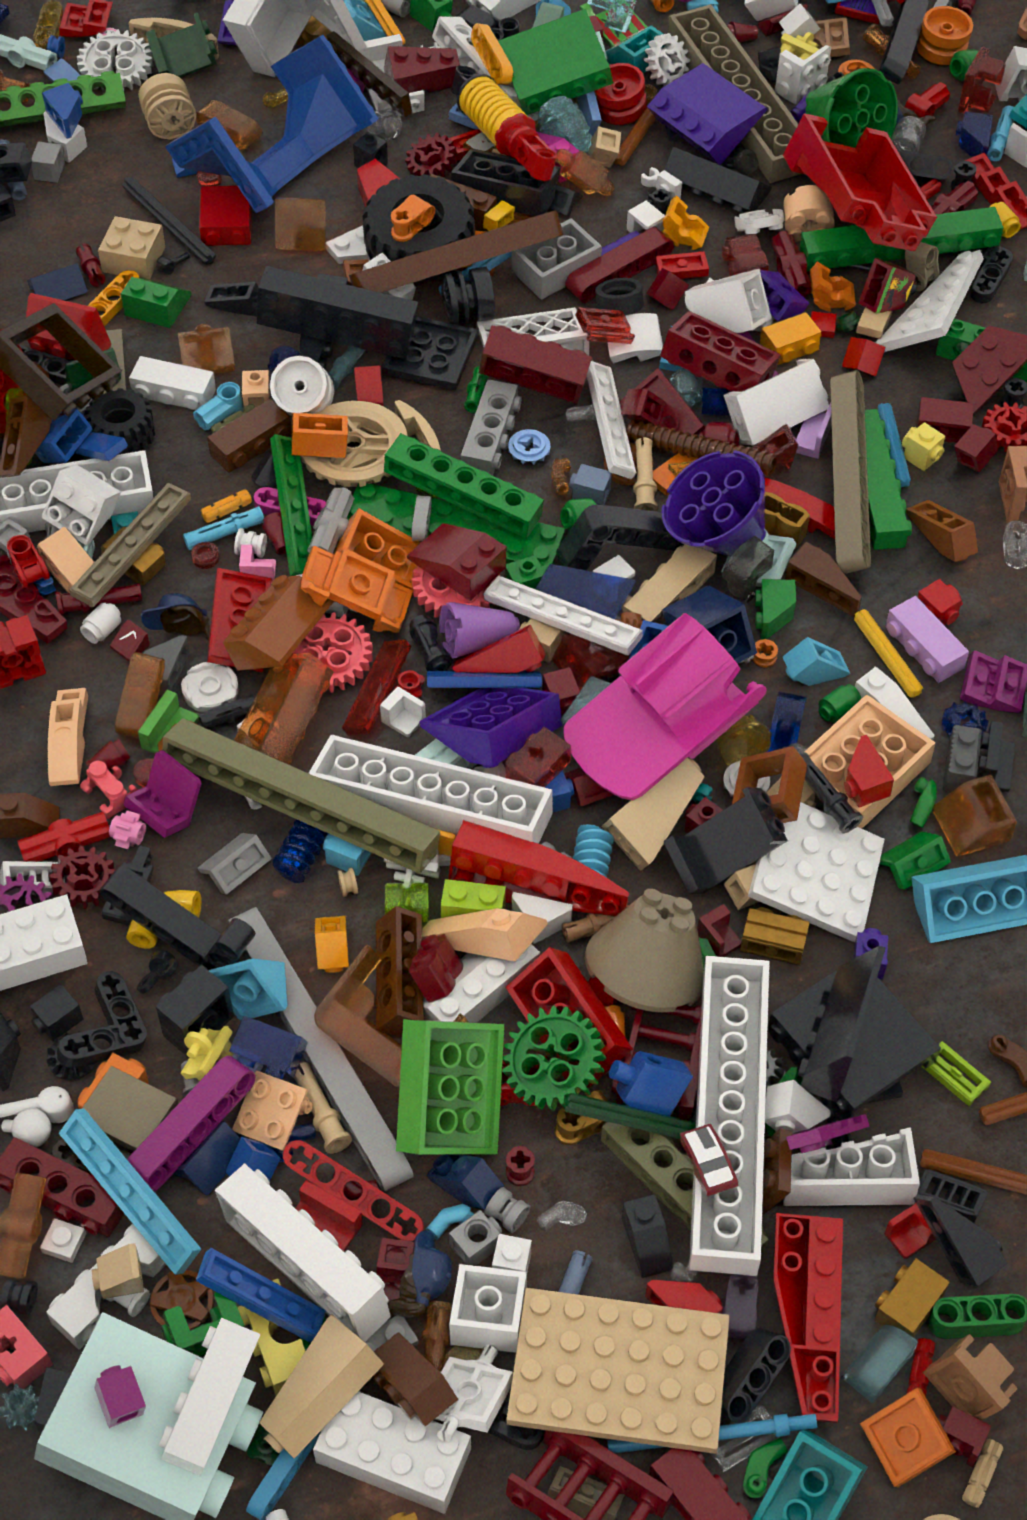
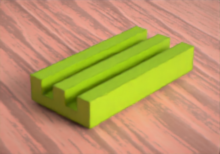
[921,1041,991,1107]

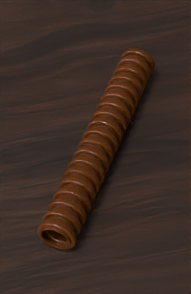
[626,419,777,477]

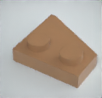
[813,17,850,57]

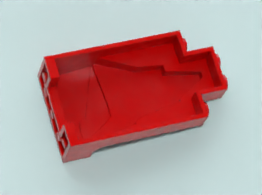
[783,113,937,252]

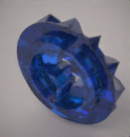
[942,701,989,737]

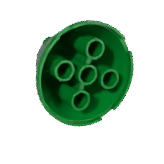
[806,68,898,148]

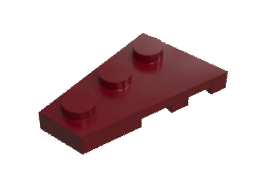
[619,368,706,436]

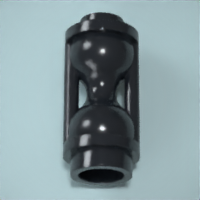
[409,615,453,671]

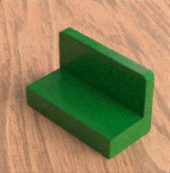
[879,832,951,890]

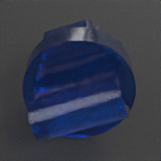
[267,346,300,372]

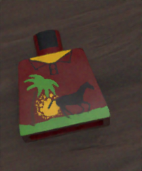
[858,258,917,313]

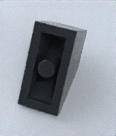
[621,1194,674,1278]

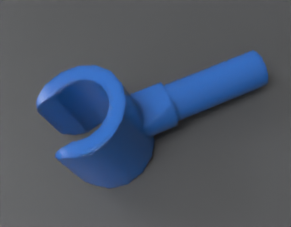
[34,576,56,596]

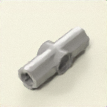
[307,487,355,554]

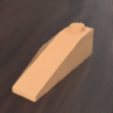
[422,908,548,962]

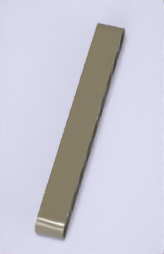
[830,370,871,574]

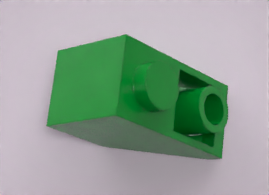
[755,579,796,640]

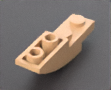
[48,688,88,786]

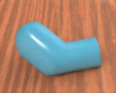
[686,0,719,13]
[426,1204,474,1240]

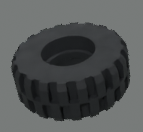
[362,174,475,282]

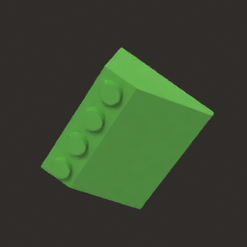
[396,1019,504,1155]

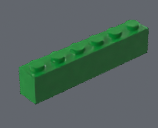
[865,409,912,550]

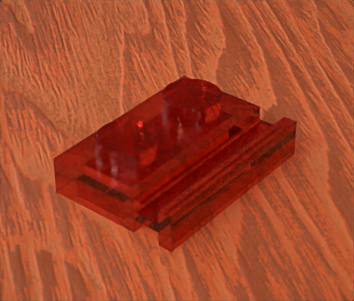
[575,307,635,344]

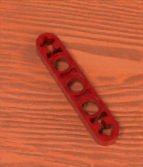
[283,1140,424,1241]

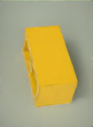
[483,201,515,231]

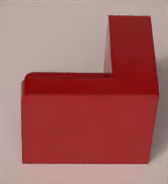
[842,337,886,376]
[884,1203,936,1259]

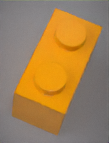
[760,312,821,365]

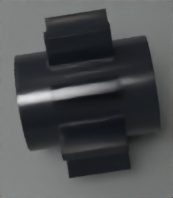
[647,189,673,215]

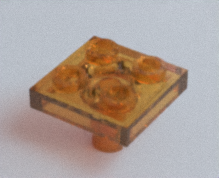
[275,198,326,251]
[178,324,235,373]

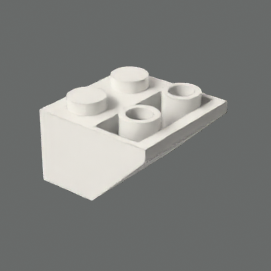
[41,464,121,545]

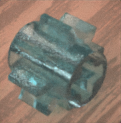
[0,1384,39,1430]

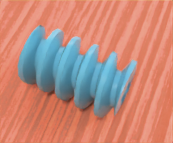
[573,824,614,878]

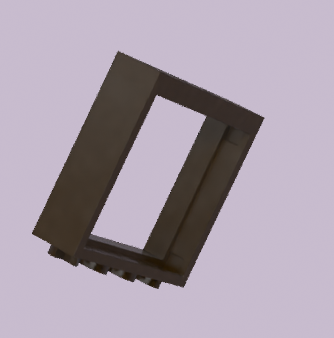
[0,303,122,421]

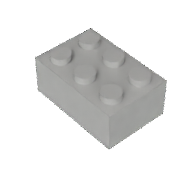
[511,218,602,300]

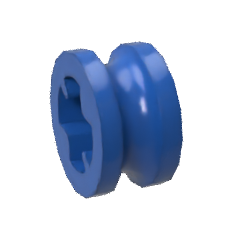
[47,35,65,58]

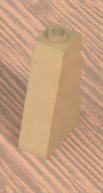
[602,757,705,871]
[259,1314,384,1459]

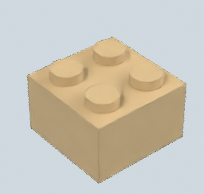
[98,216,165,279]

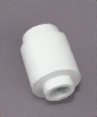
[80,603,122,644]

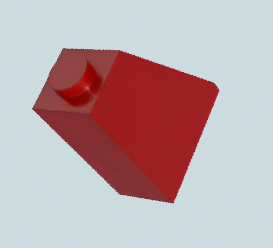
[357,158,400,207]

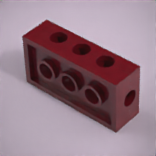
[660,311,781,392]

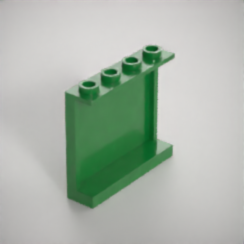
[498,9,614,115]

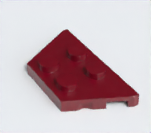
[952,325,1027,416]

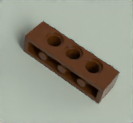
[376,906,424,1038]

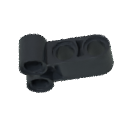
[454,5,519,41]

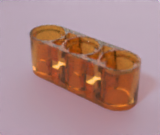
[196,99,263,150]
[115,652,165,739]

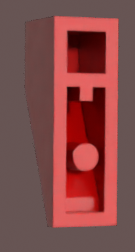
[452,624,546,673]

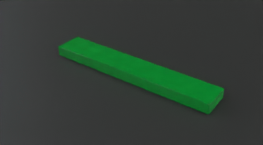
[270,434,312,576]

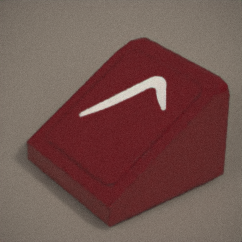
[110,619,150,662]

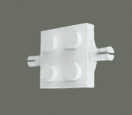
[434,1345,513,1443]

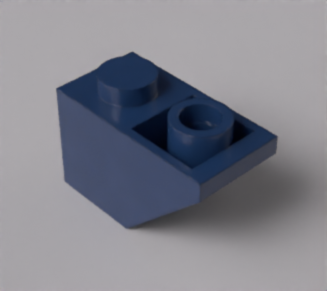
[426,1154,504,1210]

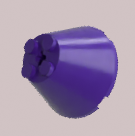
[662,451,766,559]

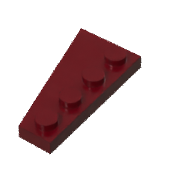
[0,554,67,643]

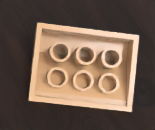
[804,694,936,829]

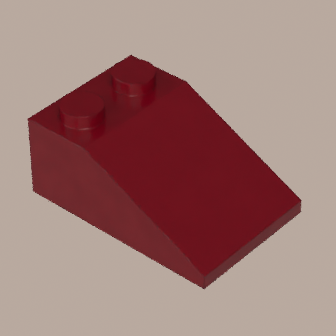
[407,523,507,601]

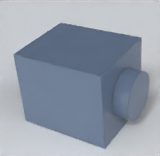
[569,464,612,505]

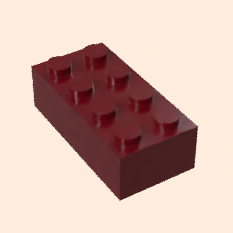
[478,325,592,404]

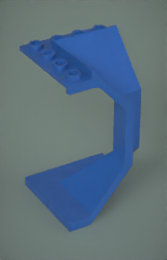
[165,35,379,213]

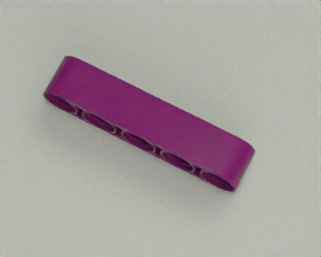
[127,1056,256,1192]

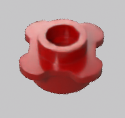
[394,670,425,698]

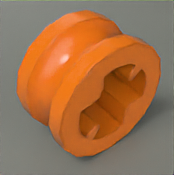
[752,639,778,668]

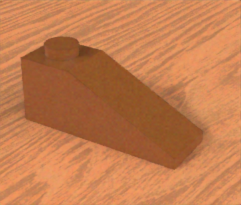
[906,500,978,562]

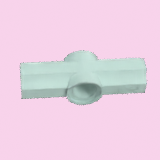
[0,34,57,71]

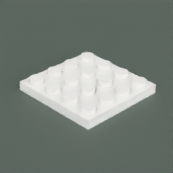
[748,793,885,942]

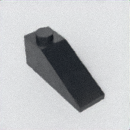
[913,1194,1007,1287]

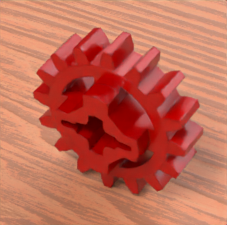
[982,402,1027,452]

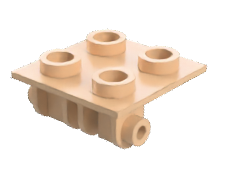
[232,1070,313,1151]

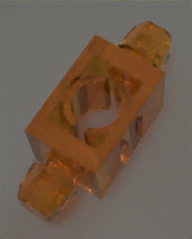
[556,149,615,196]

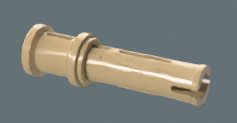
[633,437,658,511]
[291,1062,352,1154]

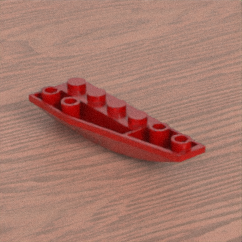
[448,820,629,916]
[773,1213,843,1423]

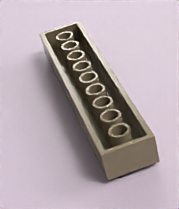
[668,4,801,183]

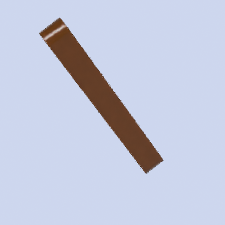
[349,210,564,293]

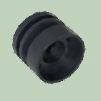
[441,266,495,325]

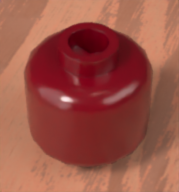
[699,422,740,447]

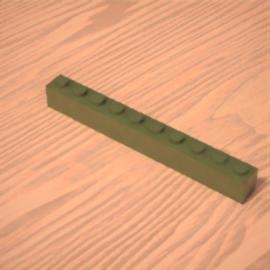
[162,718,440,874]

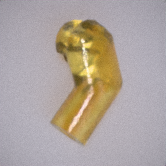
[262,88,288,109]

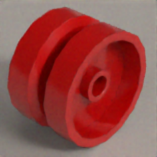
[594,63,647,125]

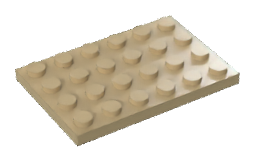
[507,1288,730,1454]

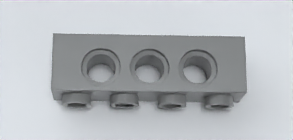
[461,379,522,476]

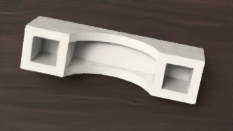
[46,1224,166,1350]

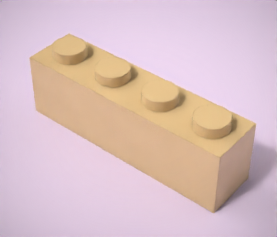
[622,545,717,625]

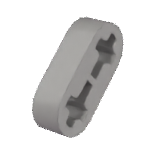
[412,495,432,542]

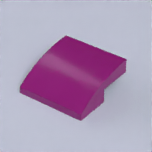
[960,650,1027,713]

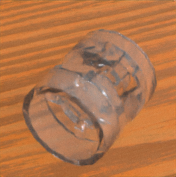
[891,116,926,161]

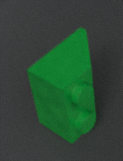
[121,277,192,328]

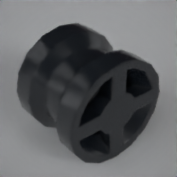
[0,1277,38,1315]

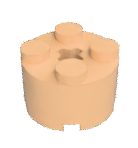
[784,185,834,242]

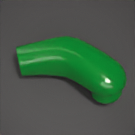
[910,777,937,828]
[743,1437,788,1498]

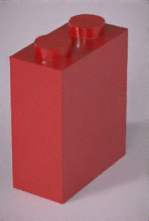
[199,186,252,246]

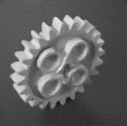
[77,29,154,92]

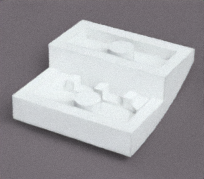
[604,313,663,364]

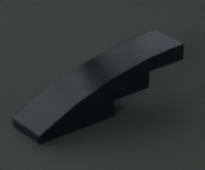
[204,281,258,317]

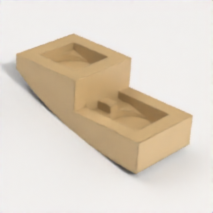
[856,307,893,339]

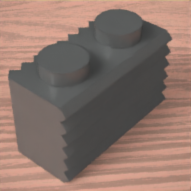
[942,725,982,795]

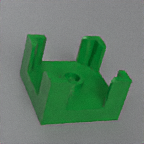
[161,1292,244,1357]

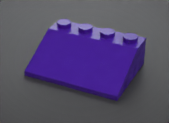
[647,63,767,165]
[419,688,562,768]

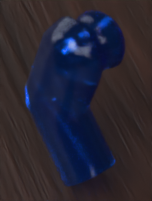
[272,1123,316,1162]

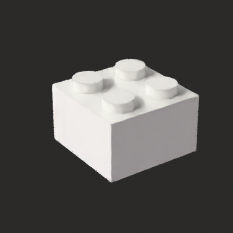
[449,1264,527,1353]

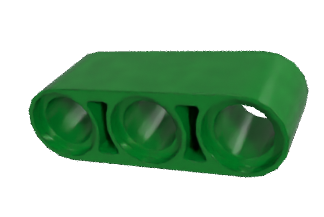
[928,1294,1027,1339]

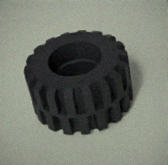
[85,388,155,455]

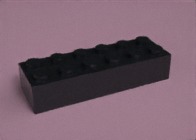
[257,266,418,359]

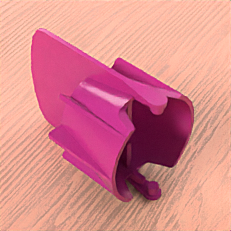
[564,613,767,800]

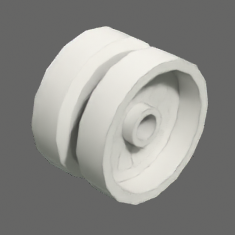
[270,356,334,416]

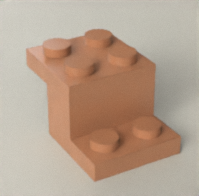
[999,446,1027,523]

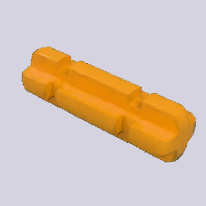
[201,489,252,523]

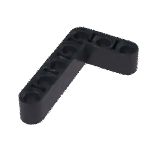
[556,504,685,578]
[100,866,256,970]

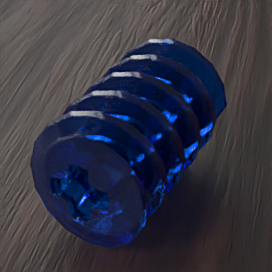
[272,819,329,883]

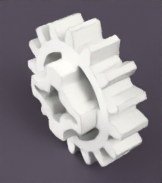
[644,33,690,86]

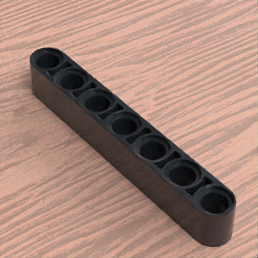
[878,0,929,85]

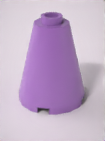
[439,602,520,658]

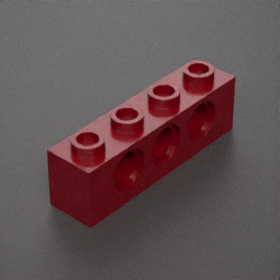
[0,1137,124,1238]

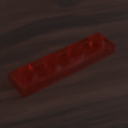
[342,639,412,735]

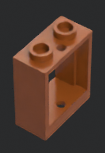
[732,746,807,823]

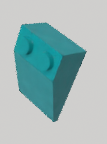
[752,1429,868,1520]

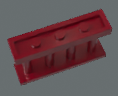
[611,1005,702,1121]
[505,1430,674,1520]

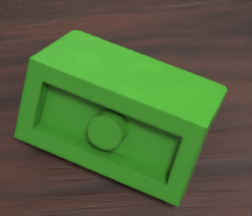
[138,690,199,754]

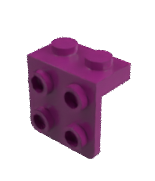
[123,750,201,838]

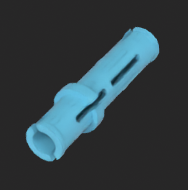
[987,106,1014,161]
[183,506,264,550]

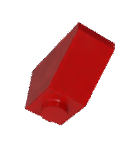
[844,734,894,808]
[645,1280,723,1314]

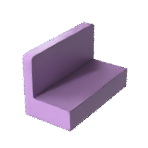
[793,402,832,459]

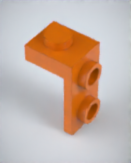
[78,1053,149,1109]

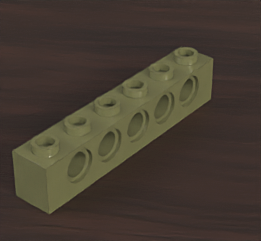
[601,1105,768,1277]

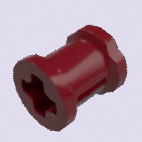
[506,1146,535,1187]

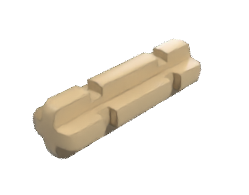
[962,1439,1003,1508]

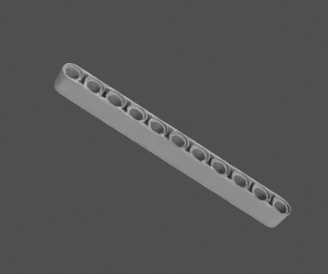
[227,907,414,1192]

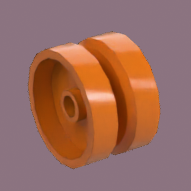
[917,6,974,65]

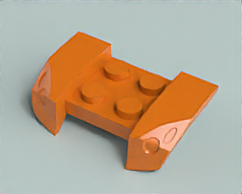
[301,546,413,633]

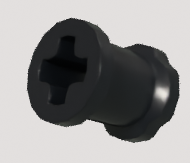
[951,161,976,190]
[1000,378,1027,409]

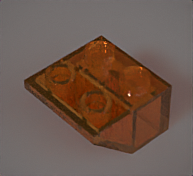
[932,775,1017,857]

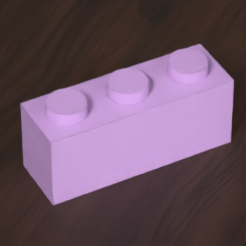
[885,595,969,683]

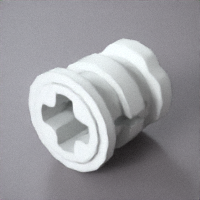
[234,528,267,558]

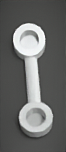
[0,1086,74,1123]

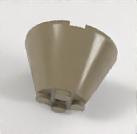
[585,889,704,1012]

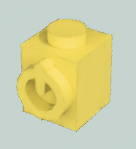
[902,422,945,471]

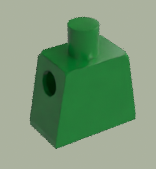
[409,0,453,32]

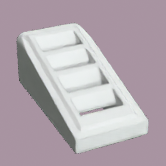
[0,861,65,895]

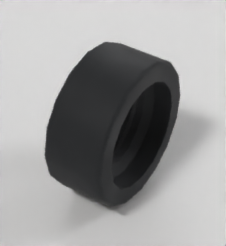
[595,278,644,317]

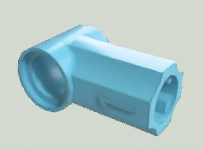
[193,382,244,431]

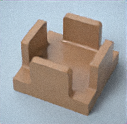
[923,1334,1018,1421]

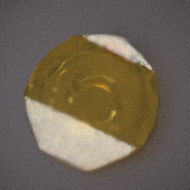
[717,714,772,766]

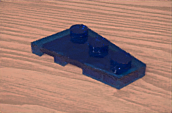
[536,564,637,619]

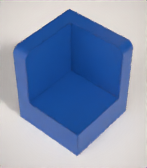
[226,1137,281,1182]

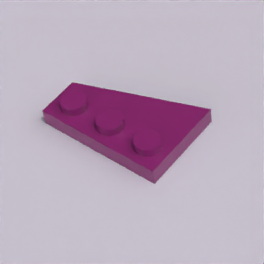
[786,1114,870,1154]

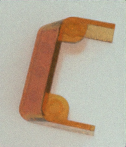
[314,944,469,1089]

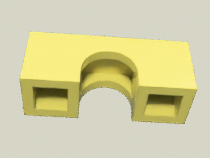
[238,1279,305,1396]

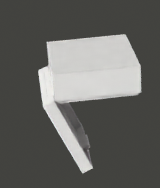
[223,0,367,77]

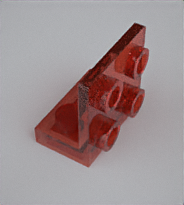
[552,634,630,698]

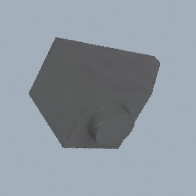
[133,635,190,695]

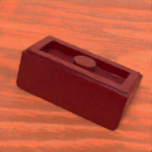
[758,4,808,36]

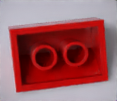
[26,293,111,361]

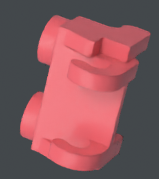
[80,761,138,819]

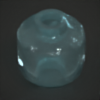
[670,368,703,408]

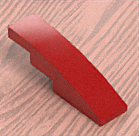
[964,153,1027,230]
[764,477,835,539]

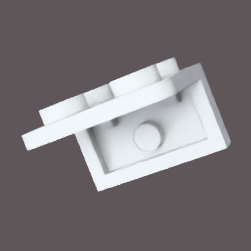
[775,45,831,105]

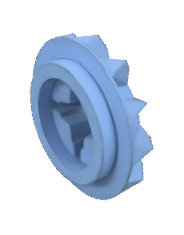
[508,429,550,465]

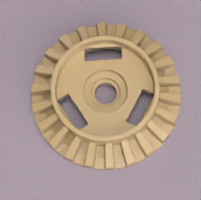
[301,401,408,487]

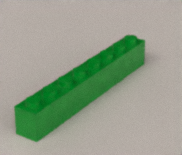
[800,207,1003,271]

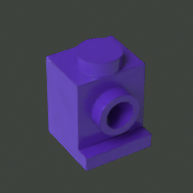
[853,928,888,980]

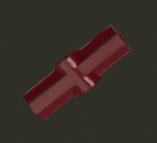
[932,181,979,214]
[771,231,812,298]

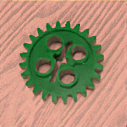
[502,1006,606,1111]

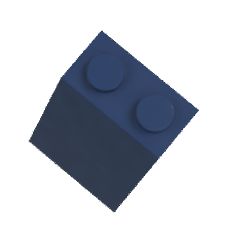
[662,585,757,664]

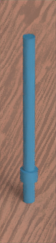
[607,1414,817,1453]

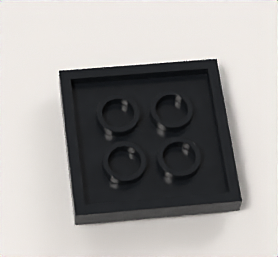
[382,316,478,391]

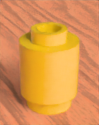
[990,202,1021,238]

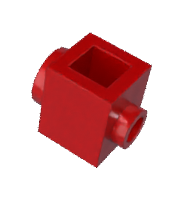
[917,579,963,625]

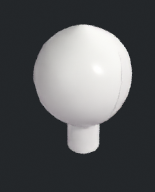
[1,1108,52,1147]

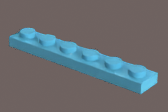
[59,1108,201,1275]

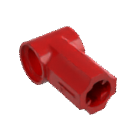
[905,82,950,118]

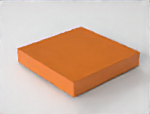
[860,1388,956,1487]

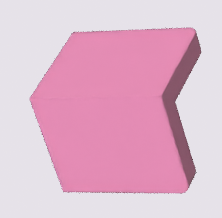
[239,545,276,584]

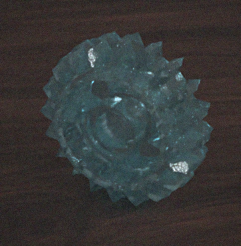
[538,96,592,159]

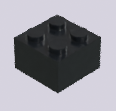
[156,965,234,1058]

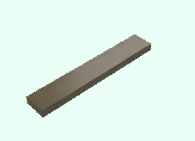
[69,483,191,607]

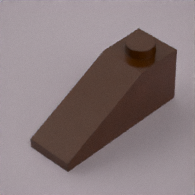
[0,395,52,478]
[785,542,862,617]

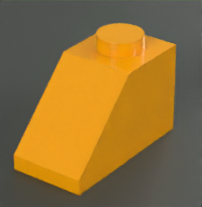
[315,916,349,973]

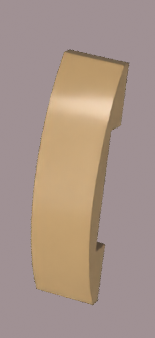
[129,18,219,59]
[395,400,441,451]

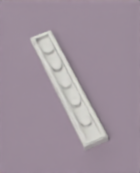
[587,361,636,479]
[483,575,643,655]

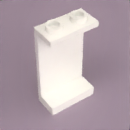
[360,34,424,120]
[724,359,829,445]

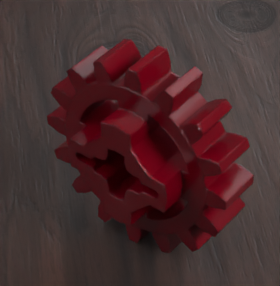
[405,133,458,177]
[50,846,115,909]

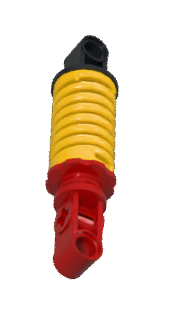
[451,66,557,181]

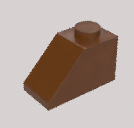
[0,792,60,838]

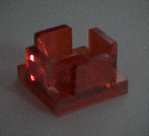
[958,46,1006,114]

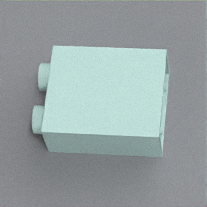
[34,1312,264,1520]

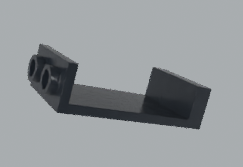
[663,787,788,894]

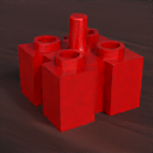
[0,615,46,689]

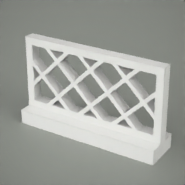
[477,307,589,356]

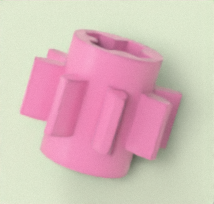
[109,811,146,849]

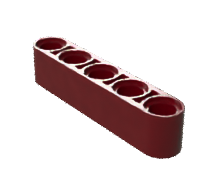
[565,227,674,303]

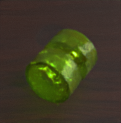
[385,883,429,922]

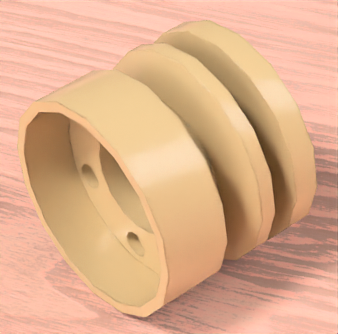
[138,73,196,139]

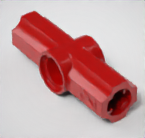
[17,812,110,862]

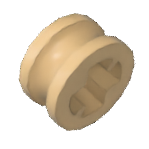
[337,868,358,897]

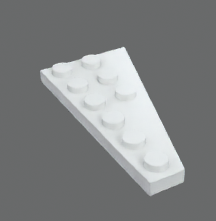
[875,250,984,352]

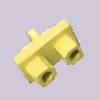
[780,32,820,60]
[181,1026,236,1081]

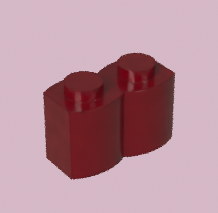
[409,934,463,1003]

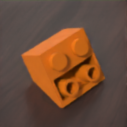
[292,413,348,458]

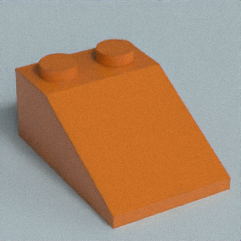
[333,508,421,590]

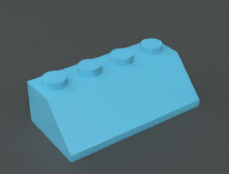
[911,855,1027,943]

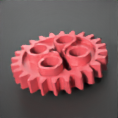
[412,566,500,618]
[284,612,373,693]

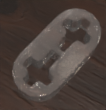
[1003,520,1027,569]

